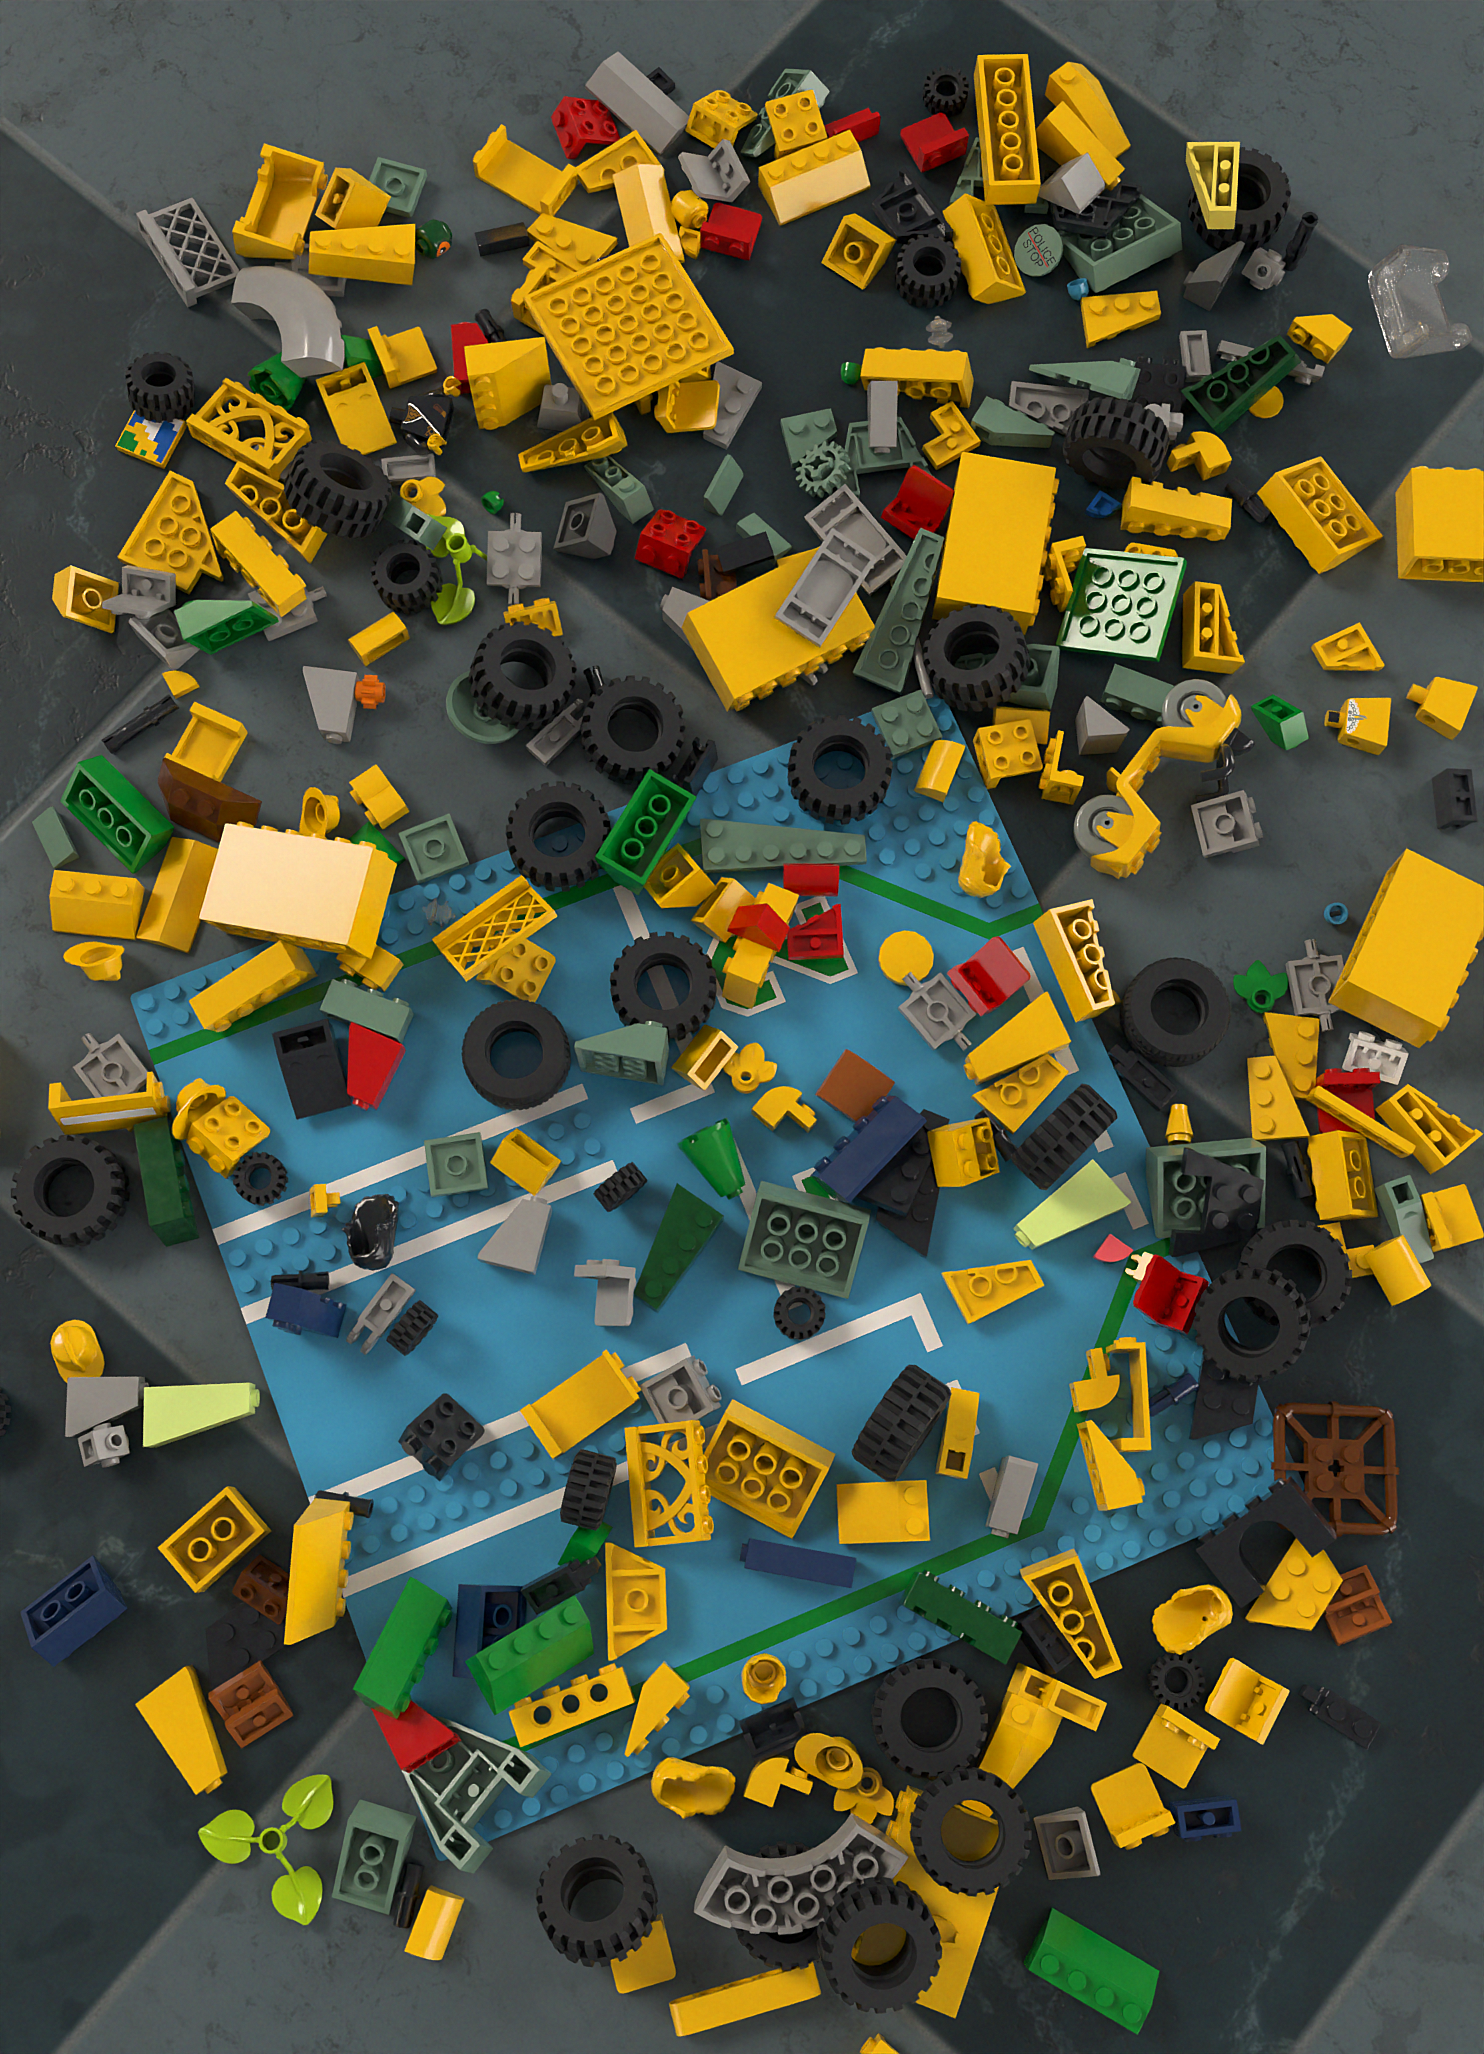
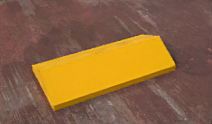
[613,164,685,263]
[136,837,218,953]

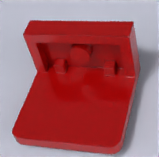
[551,96,620,159]
[900,113,969,173]
[700,203,762,261]
[881,465,955,540]
[635,509,706,579]
[947,936,1031,1016]
[1315,1068,1381,1133]
[1133,1254,1210,1335]

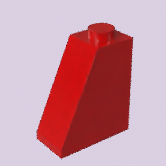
[451,322,489,394]
[347,1022,406,1111]
[371,1699,461,1773]

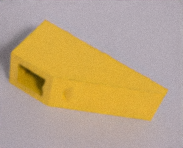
[935,1387,980,1480]
[625,1661,690,1757]

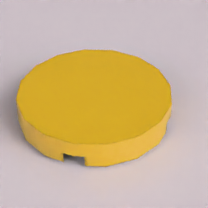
[878,930,934,986]

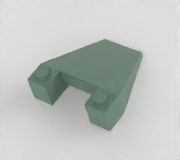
[402,1716,552,1874]

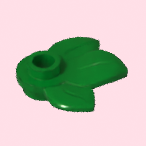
[1233,960,1288,1014]

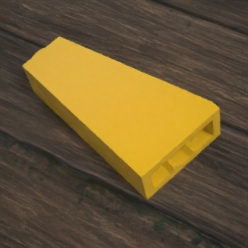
[1035,101,1125,195]
[963,992,1071,1086]
[135,1665,227,1795]

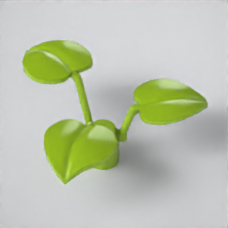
[426,514,487,625]
[198,1775,334,1925]

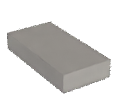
[1179,330,1212,382]
[381,453,436,486]

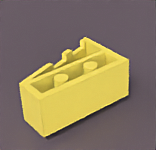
[1186,142,1240,229]

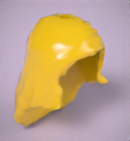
[958,821,1011,898]
[1152,1584,1233,1655]
[651,1757,735,1819]

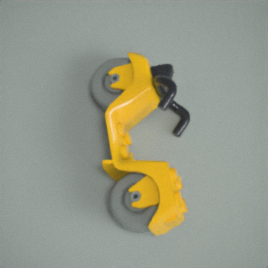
[1074,679,1255,879]

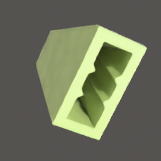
[1013,1159,1131,1250]
[143,1383,260,1448]

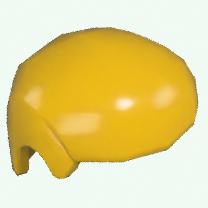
[741,1653,787,1704]

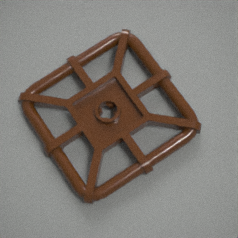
[1271,1401,1399,1537]

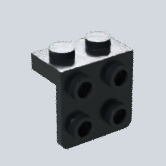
[1129,357,1186,413]
[398,1393,485,1482]

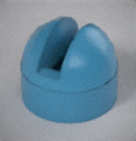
[1067,278,1089,300]
[1324,903,1348,925]

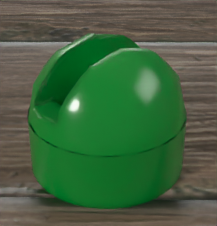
[840,362,862,384]
[481,491,504,514]

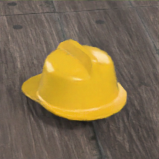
[299,787,340,837]
[63,941,125,981]
[172,1078,226,1140]
[50,1320,105,1383]
[794,1733,863,1789]

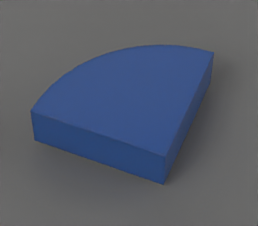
[1085,490,1122,518]

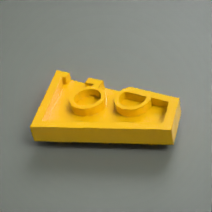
[575,130,665,194]
[527,213,618,269]
[1080,291,1161,348]
[1262,1012,1320,1101]
[971,1054,1069,1135]
[1247,1055,1311,1141]
[941,1260,1044,1325]

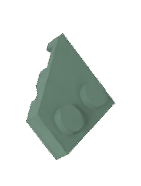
[780,408,837,468]

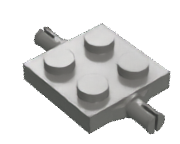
[275,244,347,297]
[487,513,542,605]
[248,586,327,641]
[1285,939,1344,1032]
[897,972,977,1051]
[73,1033,148,1098]

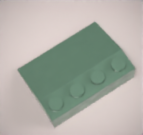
[1058,194,1182,293]
[574,1021,669,1085]
[1146,1138,1266,1238]
[738,1181,871,1299]

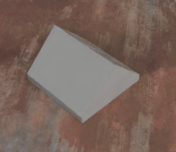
[1038,152,1106,214]
[129,609,200,671]
[1075,696,1130,755]
[1034,1806,1101,1880]

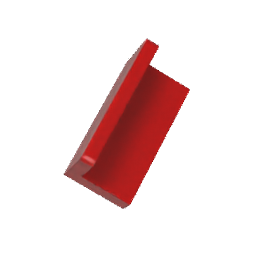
[824,108,881,142]

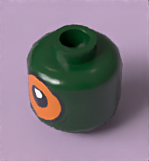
[415,219,452,259]

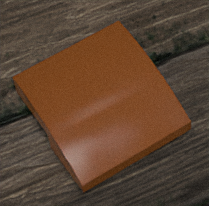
[815,1049,895,1123]
[1323,1565,1392,1646]
[208,1660,293,1748]

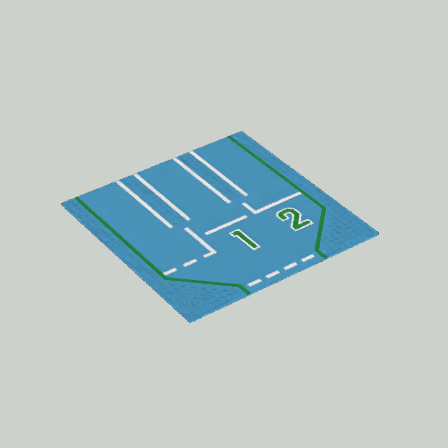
[130,688,1305,1861]

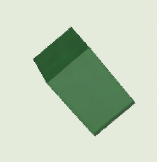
[558,1521,613,1566]

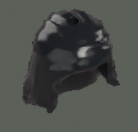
[342,1194,399,1271]

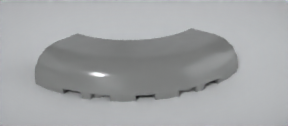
[231,266,345,378]
[694,1813,908,1935]

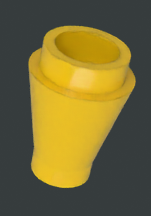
[1165,1104,1194,1145]

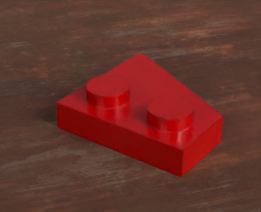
[787,904,844,960]

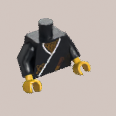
[389,376,461,455]

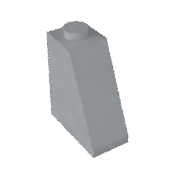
[867,381,898,453]
[660,587,710,651]
[303,666,360,744]
[477,1196,553,1275]
[65,1377,149,1437]
[985,1456,1038,1538]

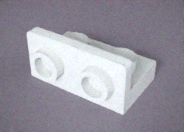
[1342,1031,1409,1085]

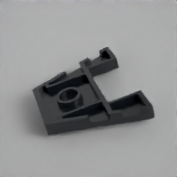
[1044,170,1142,238]
[1168,1147,1264,1257]

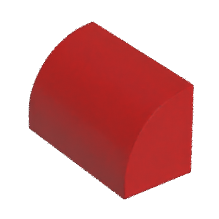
[783,863,839,897]

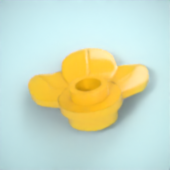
[400,477,446,516]
[723,1043,777,1094]
[834,1767,894,1824]

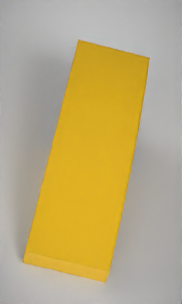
[1007,1662,1107,1731]

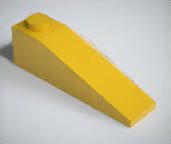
[1045,62,1131,158]
[961,1691,1063,1817]

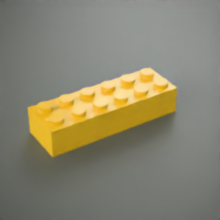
[974,54,1041,205]

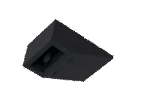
[272,1019,352,1120]

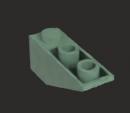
[970,396,1055,448]
[584,455,654,524]
[383,492,447,550]
[1374,1175,1434,1264]

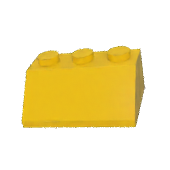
[49,870,145,940]
[1307,1130,1378,1221]

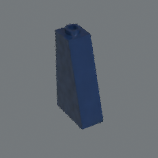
[739,1538,856,1588]

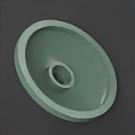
[446,671,519,744]

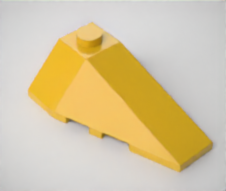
[518,412,628,473]

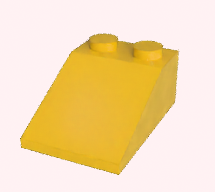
[1077,1420,1145,1511]
[836,1480,930,1544]

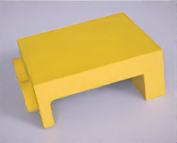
[164,701,248,782]

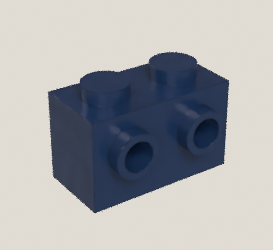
[1169,1795,1241,1842]

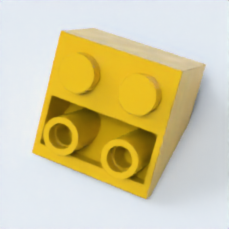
[315,168,391,230]
[927,1117,1000,1187]

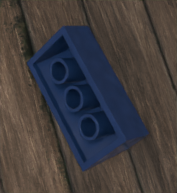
[810,1096,927,1203]

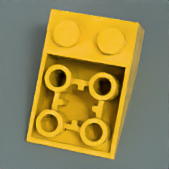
[316,362,397,456]

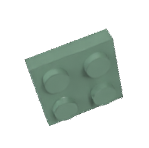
[369,157,427,218]
[871,690,942,759]
[398,814,470,884]
[424,1132,488,1198]

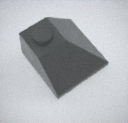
[1183,241,1245,311]
[553,493,617,559]

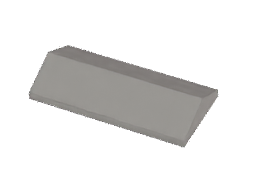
[585,52,689,156]

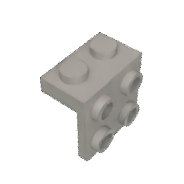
[678,139,750,202]
[102,565,176,619]
[574,1259,636,1326]

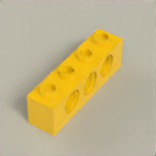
[509,1663,635,1747]

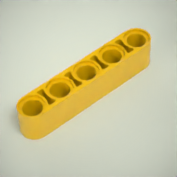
[669,1961,821,2036]

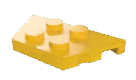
[1245,1538,1343,1631]
[605,1542,667,1661]

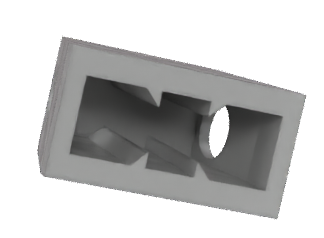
[537,383,590,431]

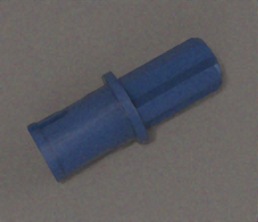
[1148,1373,1199,1417]

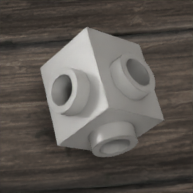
[1242,247,1286,290]
[78,1423,130,1468]

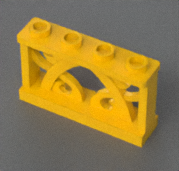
[186,378,312,481]
[624,1420,714,1548]

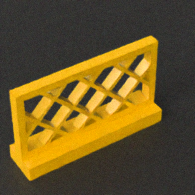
[432,875,557,982]

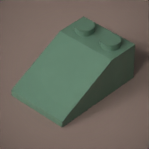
[332,1799,417,1915]

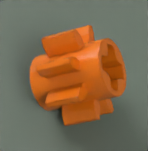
[355,675,386,709]

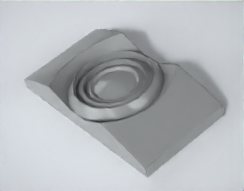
[804,484,907,596]
[774,528,877,648]

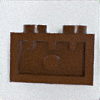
[698,549,737,601]
[232,1554,290,1625]

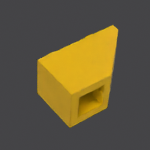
[1287,314,1352,364]

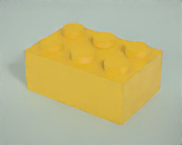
[158,1486,271,1593]

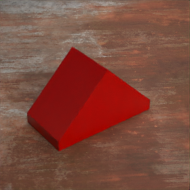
[727,903,790,952]

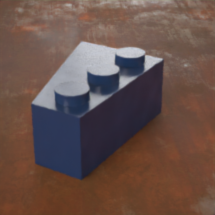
[265,1283,347,1338]

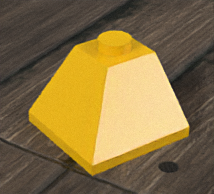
[52,565,119,633]
[644,843,717,908]

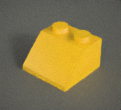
[821,213,896,289]

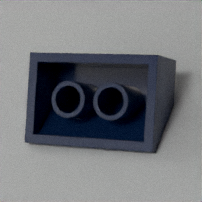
[20,1555,127,1667]
[452,1584,526,1679]

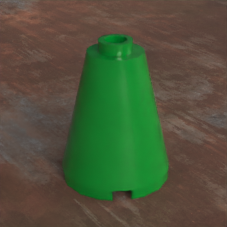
[247,351,308,411]
[677,1118,746,1200]

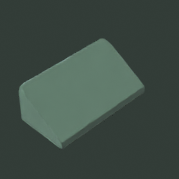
[704,454,743,516]
[736,513,792,565]
[32,806,80,869]

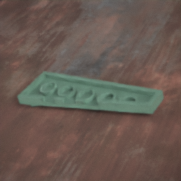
[853,528,945,695]
[700,819,867,873]

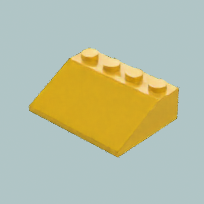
[464,337,551,430]
[1257,456,1383,574]
[703,1399,835,1539]
[284,1498,354,1645]

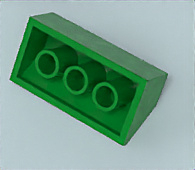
[60,755,175,874]
[594,769,697,896]
[353,1577,453,1719]
[465,1595,594,1716]
[1023,1907,1159,2035]

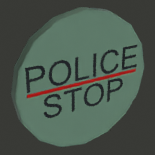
[1014,224,1063,277]

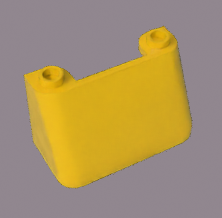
[232,143,328,260]

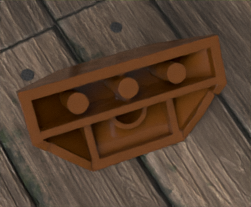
[157,757,262,842]

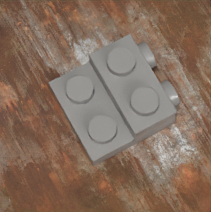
[1191,790,1263,858]
[639,1355,722,1433]

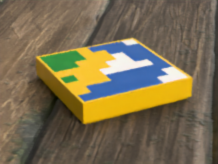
[115,410,187,469]

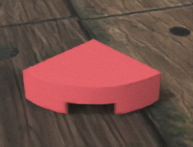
[1093,1234,1133,1262]

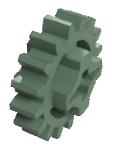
[796,441,851,498]

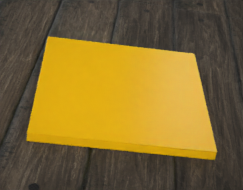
[523,233,734,420]

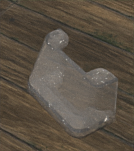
[1368,244,1473,359]

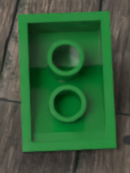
[174,600,279,655]

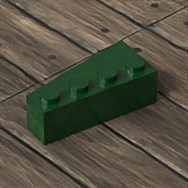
[1181,335,1302,435]
[133,1116,199,1247]
[634,1183,724,1313]
[898,1569,1022,1665]

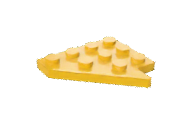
[118,471,224,594]

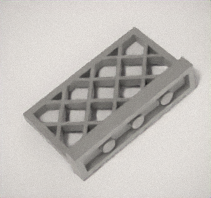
[136,198,239,307]

